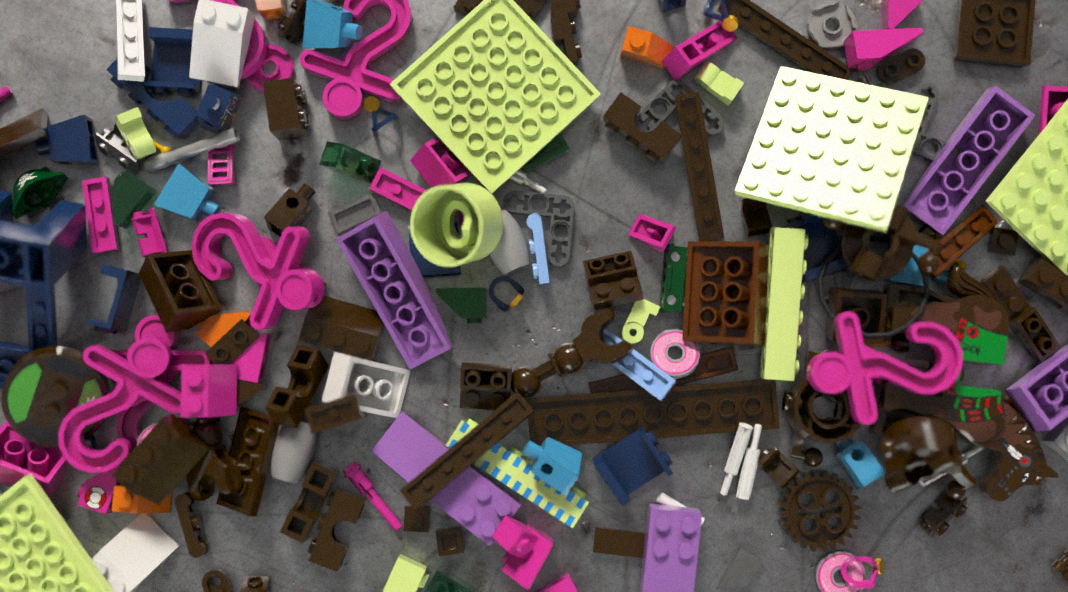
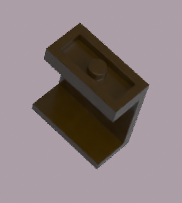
[304,394,368,434]

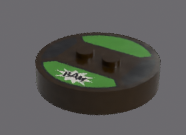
[1,346,110,447]

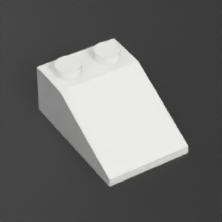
[189,0,255,88]
[322,352,411,418]
[92,513,180,592]

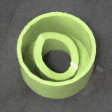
[410,183,503,267]

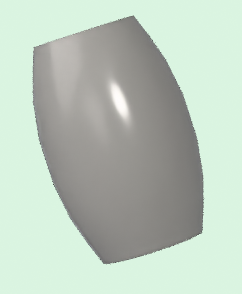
[489,210,530,276]
[271,420,316,483]

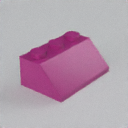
[0,421,69,499]

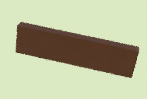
[919,204,998,280]

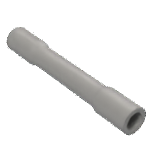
[143,127,240,173]

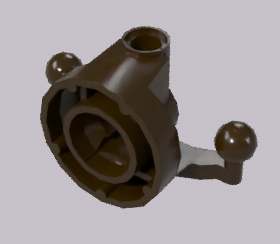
[822,204,943,282]
[781,349,861,467]
[878,417,978,499]

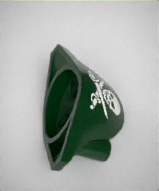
[11,167,68,219]

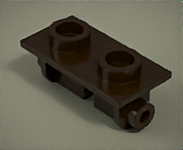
[278,0,307,44]
[205,319,259,364]
[919,493,968,538]

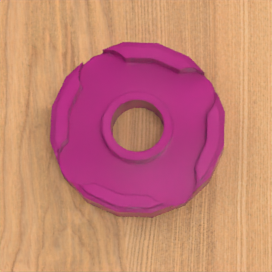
[247,44,295,92]

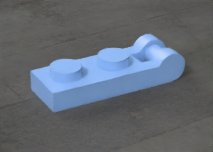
[527,213,550,284]

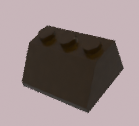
[139,250,222,332]
[299,296,385,361]
[112,414,210,505]

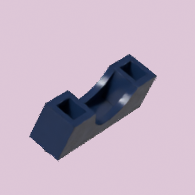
[106,59,199,140]

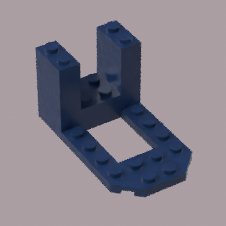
[0,190,87,389]

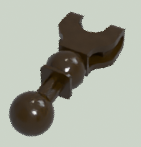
[511,308,634,398]
[186,417,242,501]

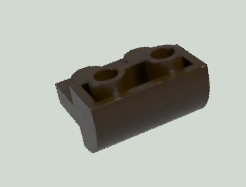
[583,250,644,310]
[460,362,512,410]

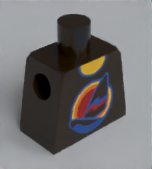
[264,183,316,238]

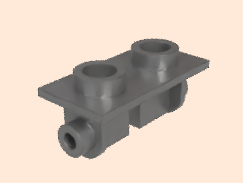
[95,128,147,174]

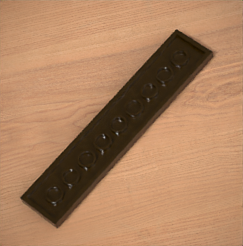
[526,379,780,446]

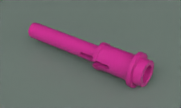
[343,462,402,531]

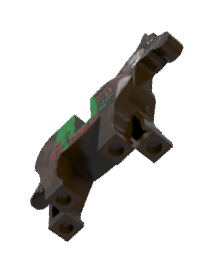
[868,265,1059,501]

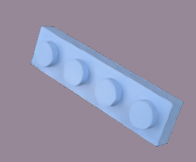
[602,328,677,401]

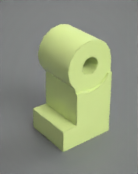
[693,61,744,106]
[115,107,156,160]
[621,299,660,344]

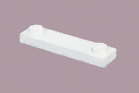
[115,0,145,82]

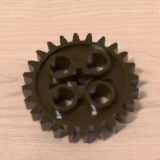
[778,469,861,552]

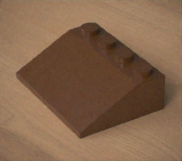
[682,241,769,345]

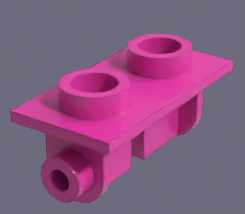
[131,208,167,258]

